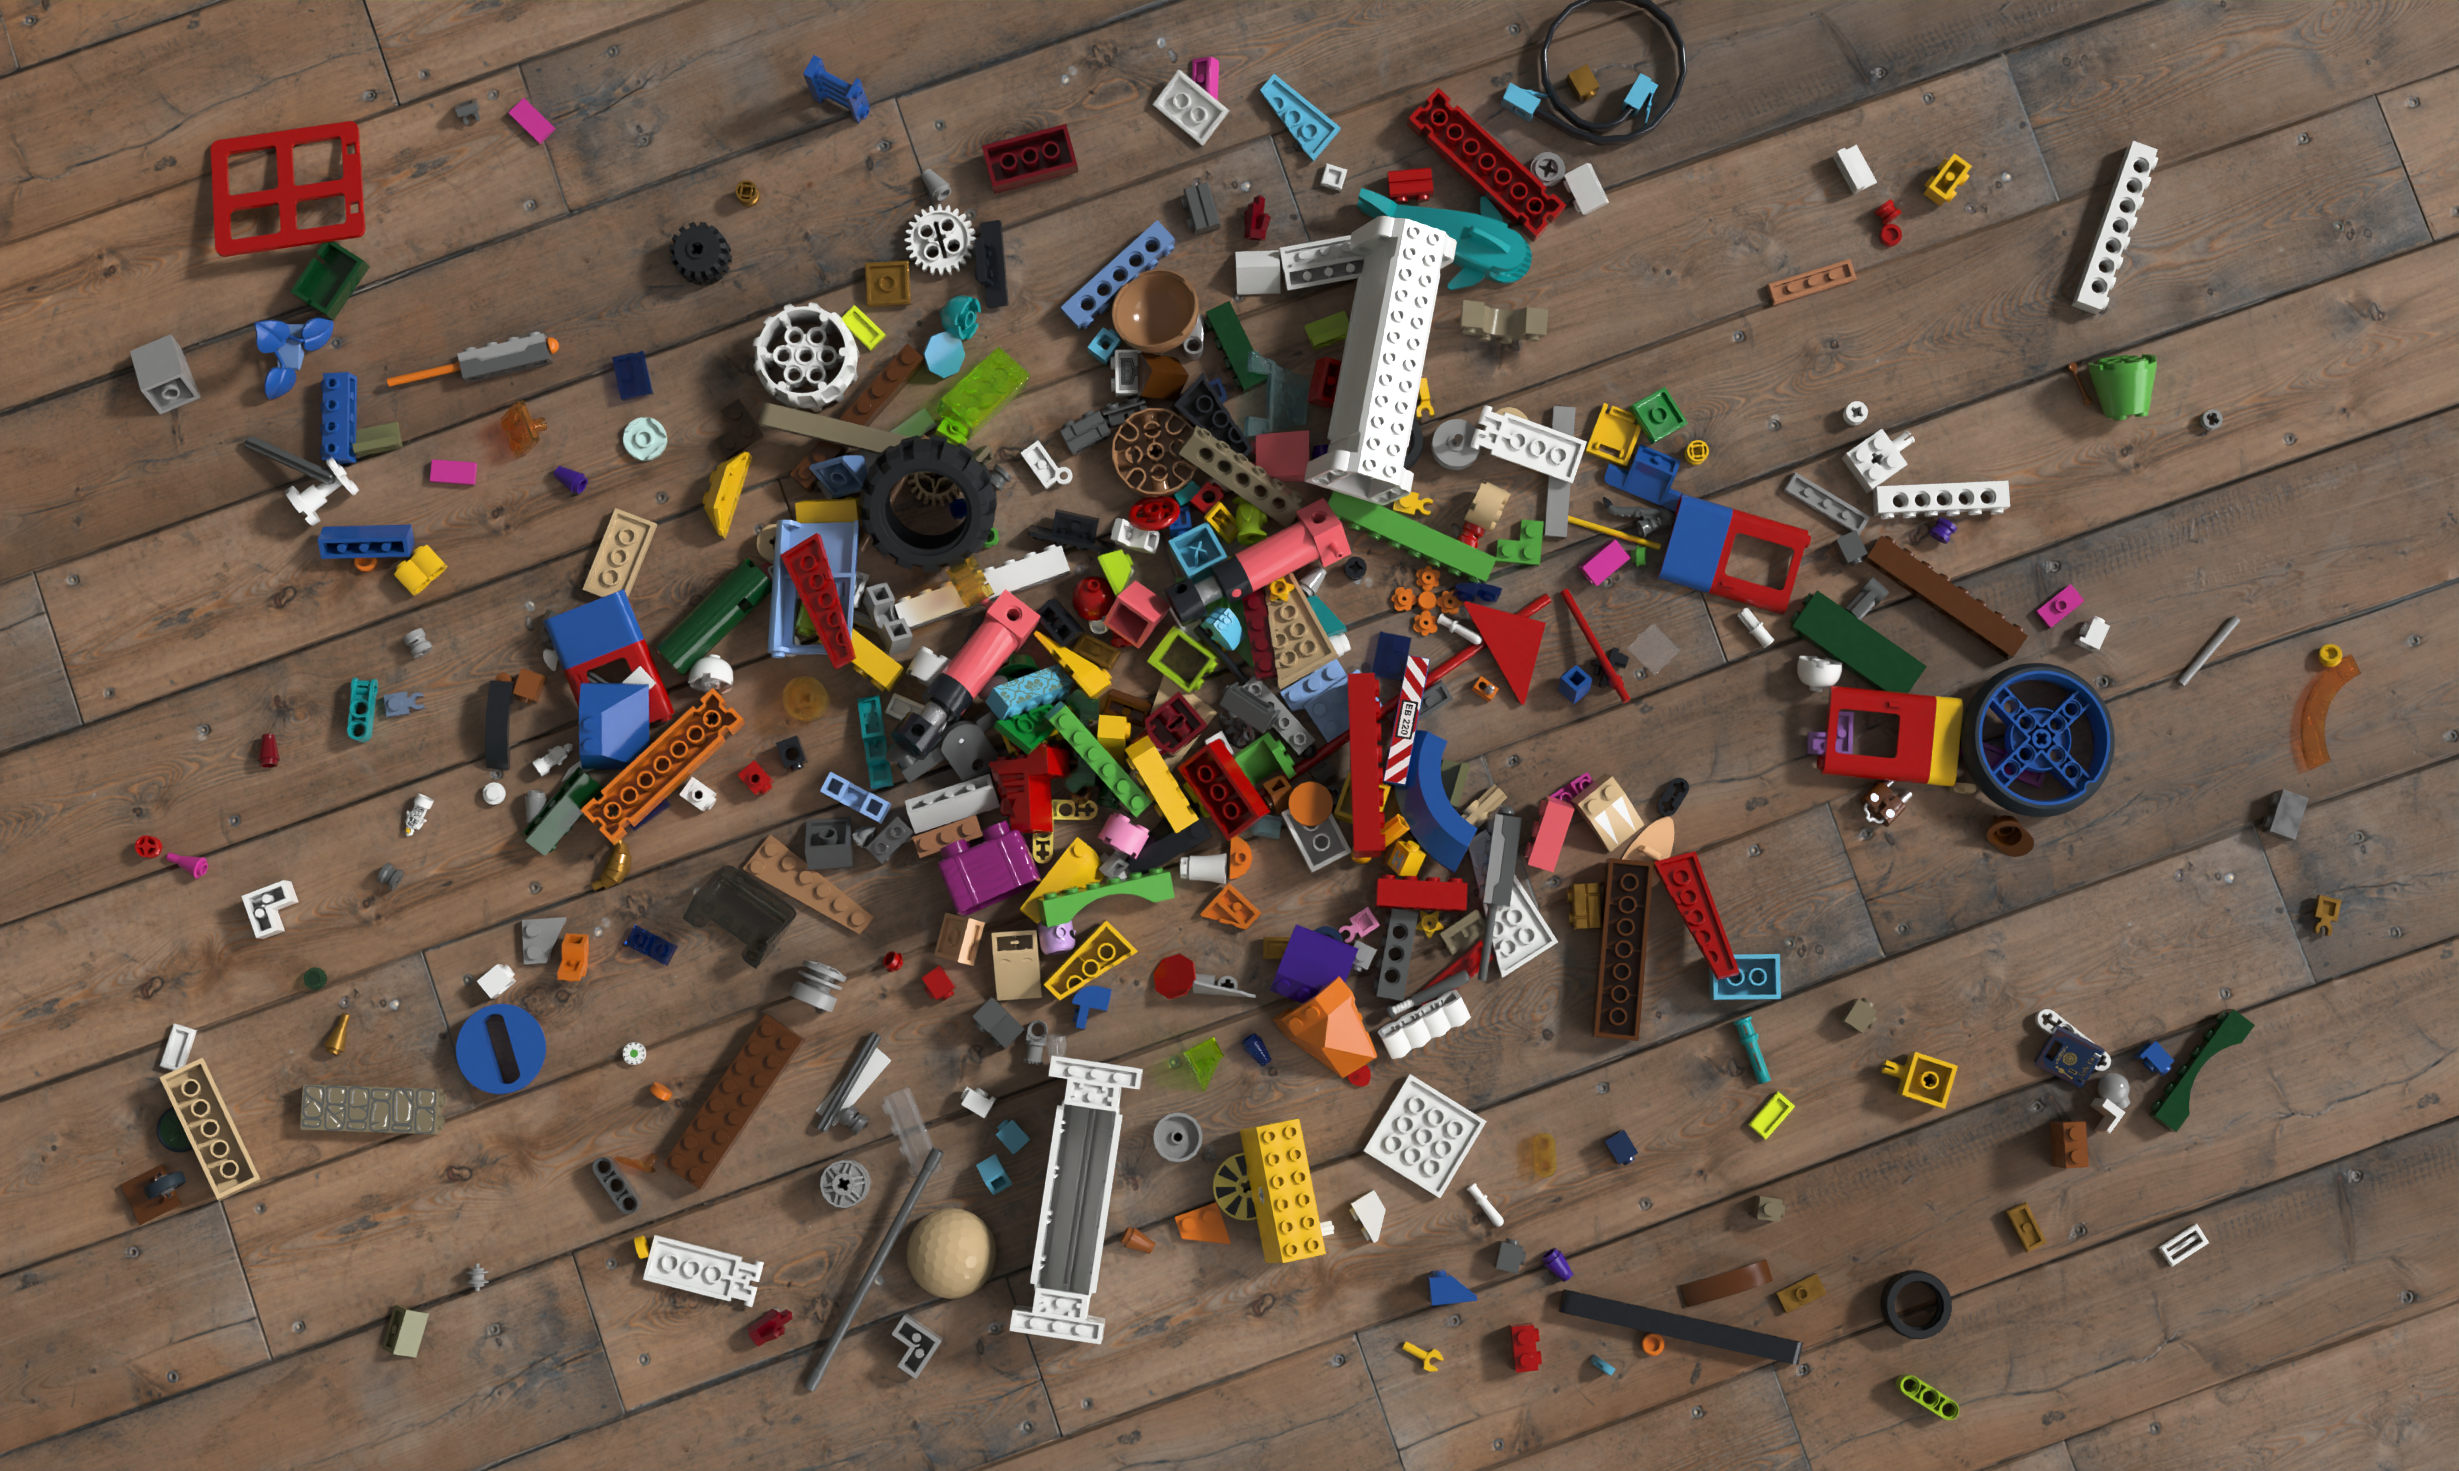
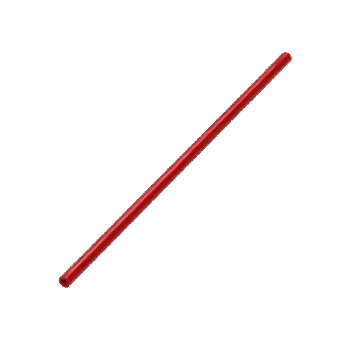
[1257,593,1552,800]

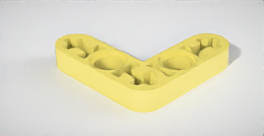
[1033,799,1098,864]

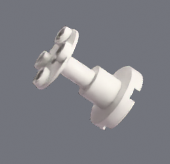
[285,457,359,526]

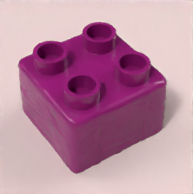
[937,821,1042,917]

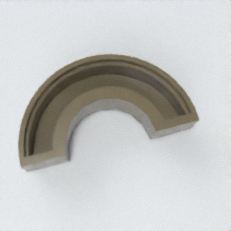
[1460,300,1548,344]

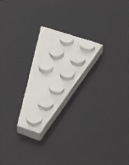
[1468,830,1558,978]

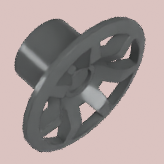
[1217,707,1254,749]

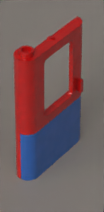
[1657,494,1811,615]
[543,589,675,723]

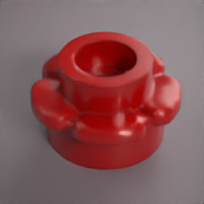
[883,951,903,973]

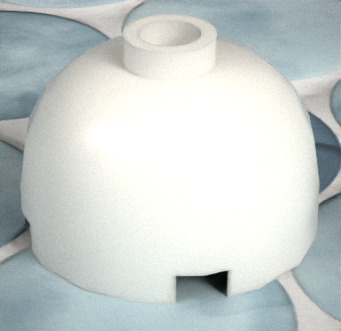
[688,654,733,694]
[1797,655,1842,692]

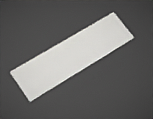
[816,1047,891,1127]

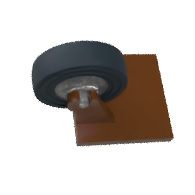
[121,1164,186,1225]

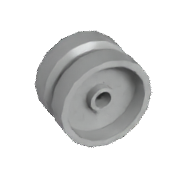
[1153,1112,1203,1162]

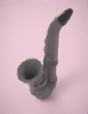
[1602,497,1674,538]

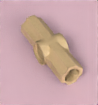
[1461,784,1507,829]

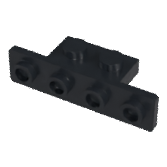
[972,220,1009,309]
[1028,509,1117,555]

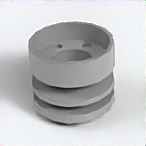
[789,960,847,1012]
[820,1159,871,1208]

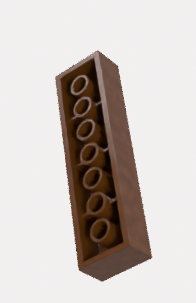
[1591,858,1654,1041]
[663,1014,806,1190]

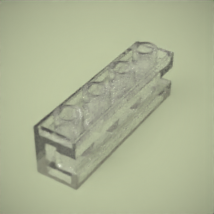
[881,1087,944,1179]

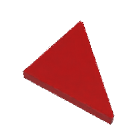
[1463,601,1546,705]

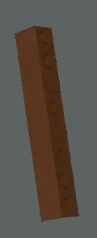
[790,343,926,493]
[1863,535,2028,660]

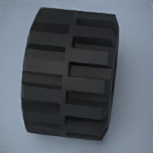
[669,222,732,285]

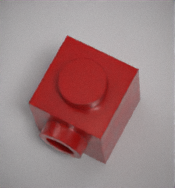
[738,760,775,796]
[922,965,956,1001]

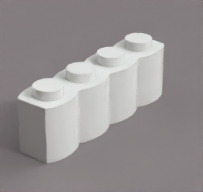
[1378,990,1471,1059]

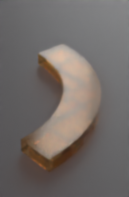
[2300,654,2361,770]

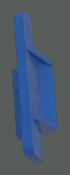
[1604,444,1683,511]

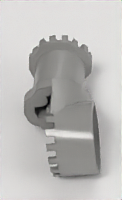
[1023,1020,1048,1065]

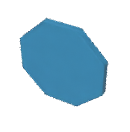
[923,331,965,378]

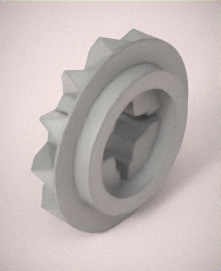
[1530,152,1565,187]

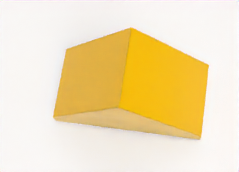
[1204,501,1239,544]

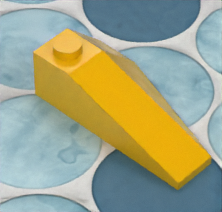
[1033,631,1112,702]
[1020,837,1105,923]

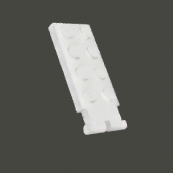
[1470,405,1587,483]
[643,1235,764,1307]

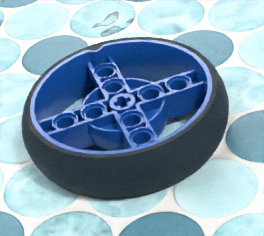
[1961,663,2115,817]

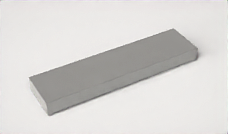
[1783,472,1870,535]

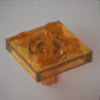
[500,400,547,458]

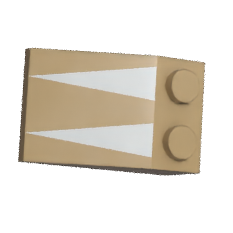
[1571,773,1644,852]

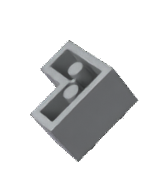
[891,1313,944,1379]

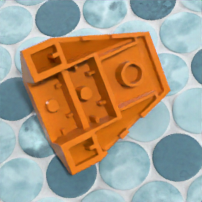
[1272,976,1377,1078]

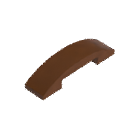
[1680,1259,1773,1307]

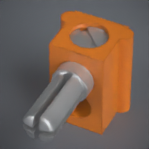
[1471,676,1499,702]

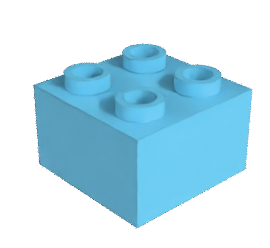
[1168,522,1227,585]

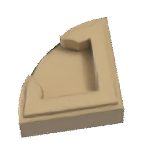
[1949,783,1976,795]

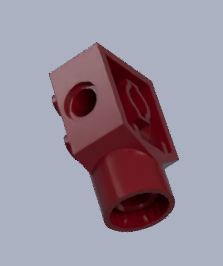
[1129,691,1208,757]

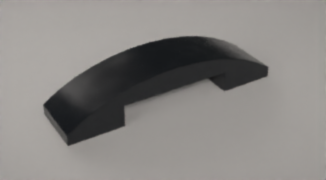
[485,680,514,770]

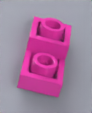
[1551,772,1594,807]

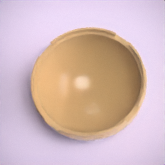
[906,1208,997,1299]

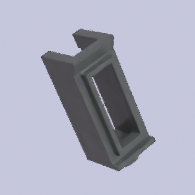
[1219,682,1281,733]

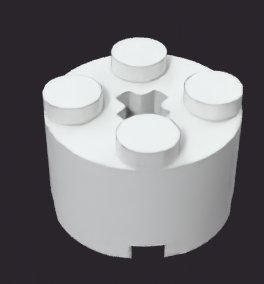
[906,646,951,687]

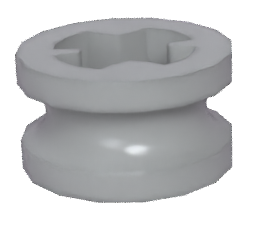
[2200,409,2223,431]

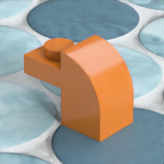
[557,933,589,982]

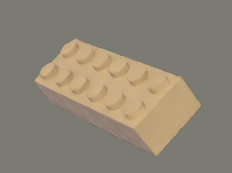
[160,1058,262,1201]

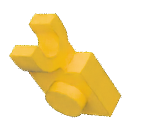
[1416,378,1435,420]

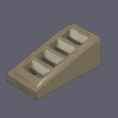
[973,445,994,466]

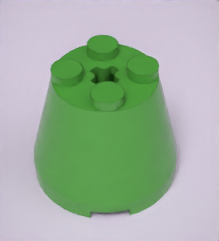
[2088,354,2157,420]

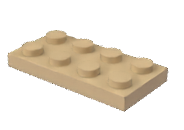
[582,508,657,598]

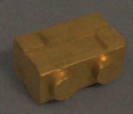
[1567,883,1602,930]

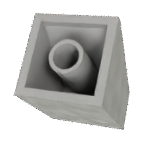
[130,334,201,415]

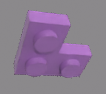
[1806,711,1854,755]

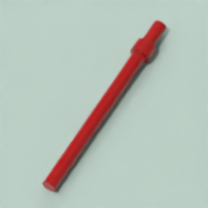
[1560,589,1631,703]

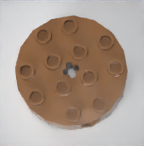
[1112,408,1198,498]

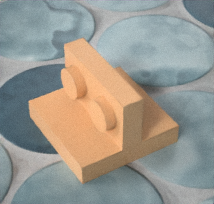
[934,912,985,966]

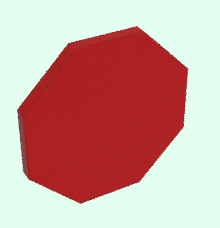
[1153,953,1196,1000]

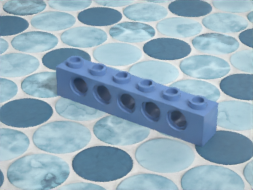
[1060,220,1175,331]

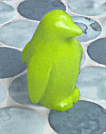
[1232,495,1268,545]

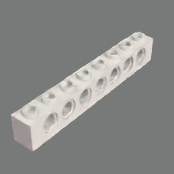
[2071,141,2158,315]

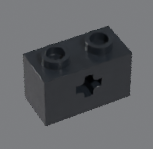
[1036,599,1085,647]

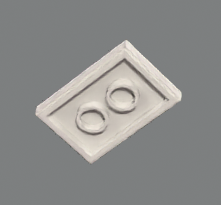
[1152,70,1230,145]

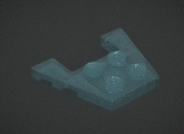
[1244,351,1309,437]

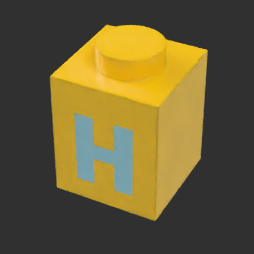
[1387,840,1426,876]

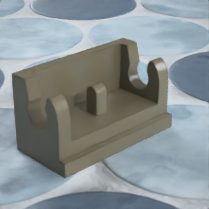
[1439,909,1486,955]

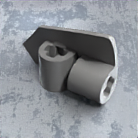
[1193,974,1256,998]

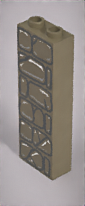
[300,1084,446,1134]

